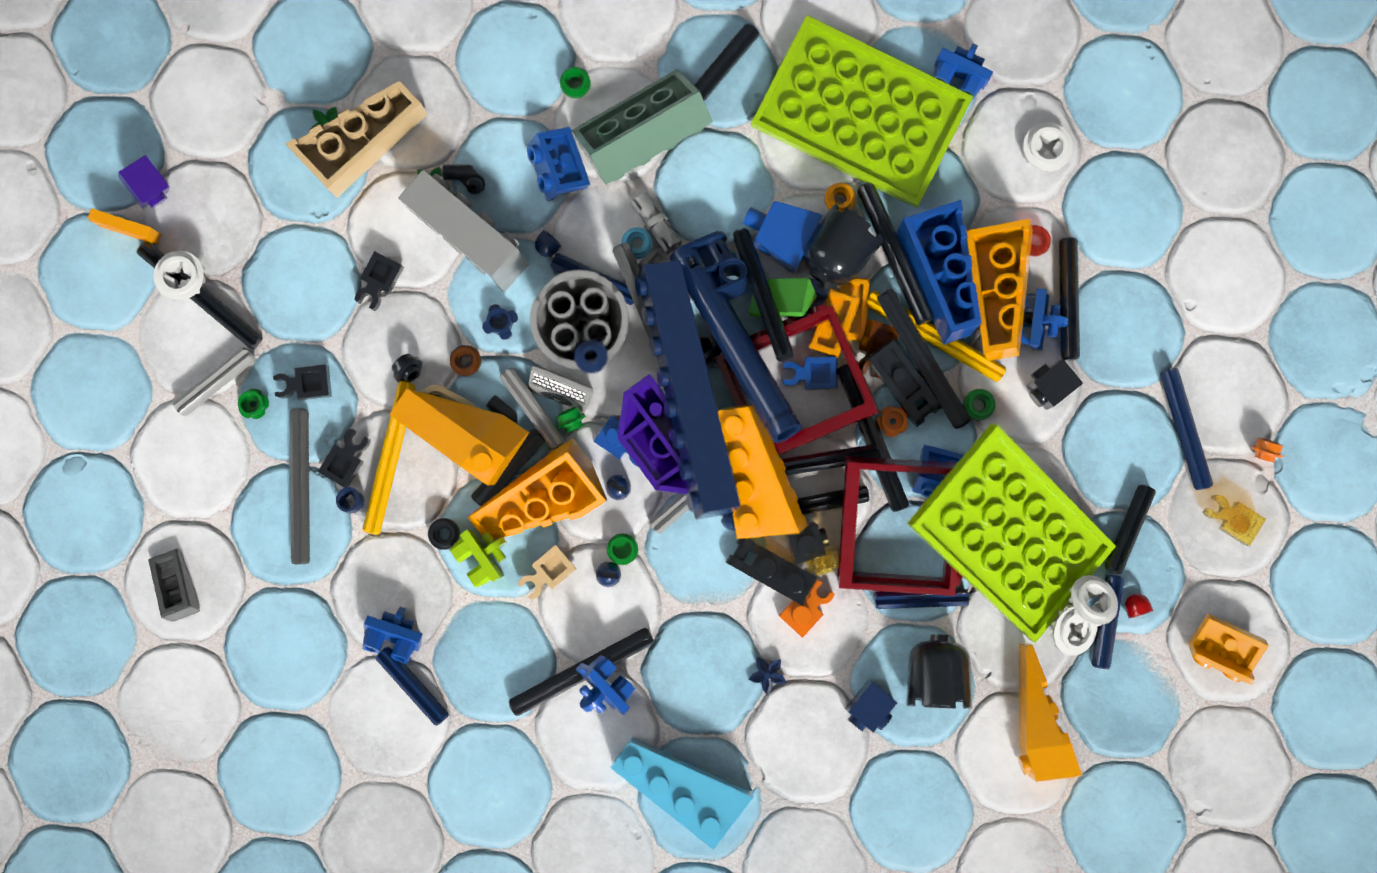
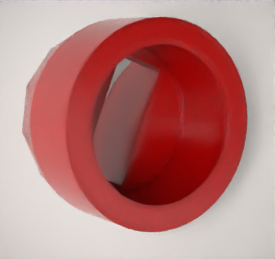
[1125,593,1154,619]

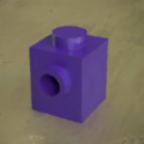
[118,155,170,209]

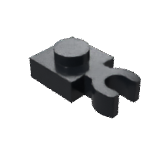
[354,251,405,311]
[273,364,332,400]
[318,429,371,488]

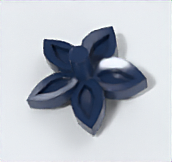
[748,657,787,695]

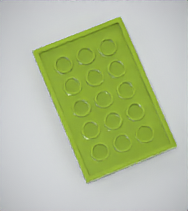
[751,15,973,209]
[907,423,1116,643]

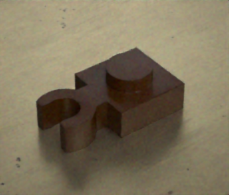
[859,319,898,379]

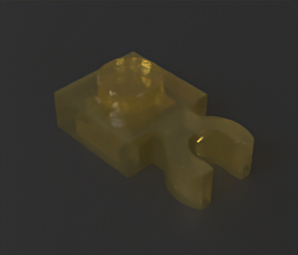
[1202,495,1266,546]
[804,549,840,576]

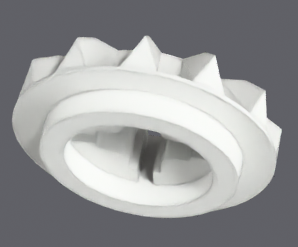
[1022,122,1073,173]
[153,251,206,301]
[1068,575,1118,627]
[1050,605,1098,655]

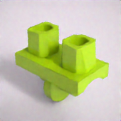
[449,529,507,588]

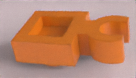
[778,580,834,638]

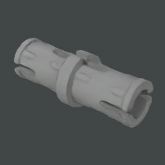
[631,192,682,254]

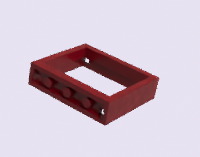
[715,304,880,456]
[837,456,962,596]

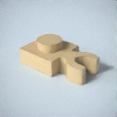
[518,545,577,600]

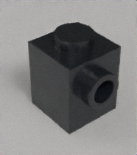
[1027,359,1083,410]
[784,521,830,564]

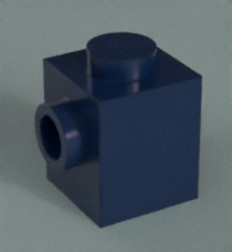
[845,679,898,733]

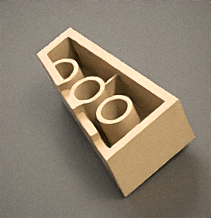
[285,81,428,198]

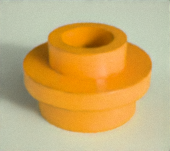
[824,183,856,212]

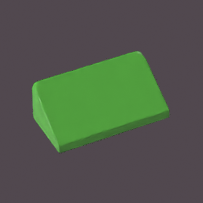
[749,278,817,317]

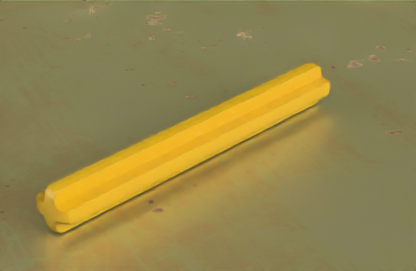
[866,291,1006,382]
[362,381,416,535]

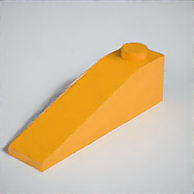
[389,388,530,485]
[468,438,607,540]
[1018,643,1082,782]

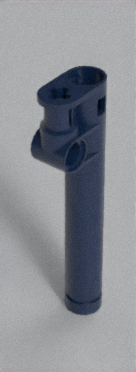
[669,231,802,443]

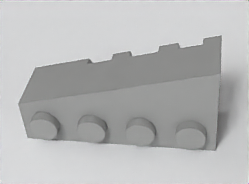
[398,170,529,292]

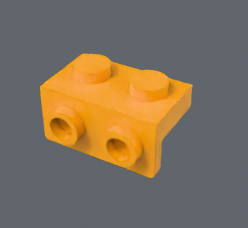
[1188,613,1269,685]

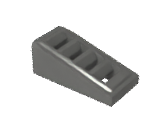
[148,548,200,622]

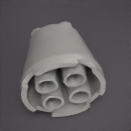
[530,270,629,369]

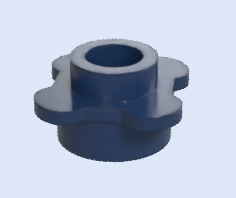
[482,304,518,340]

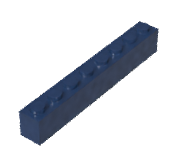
[635,260,741,520]

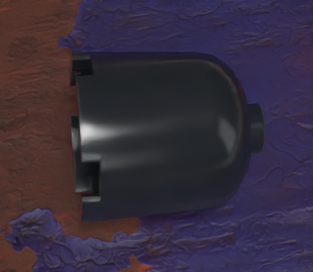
[804,204,884,285]
[906,634,972,709]

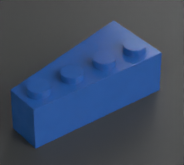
[896,200,982,345]

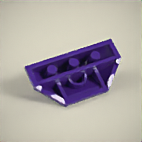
[617,374,689,494]

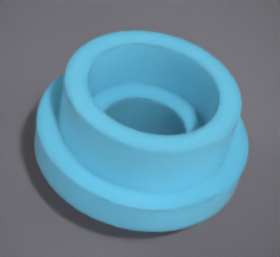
[622,227,653,259]

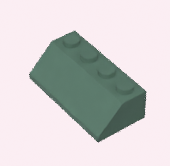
[572,69,713,185]

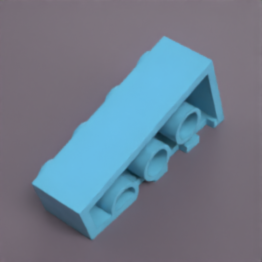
[610,737,754,850]

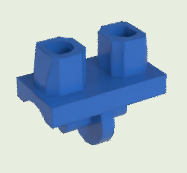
[934,43,994,100]
[1021,289,1069,351]
[363,607,423,664]
[575,655,635,715]

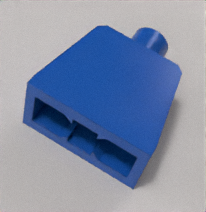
[743,201,823,274]

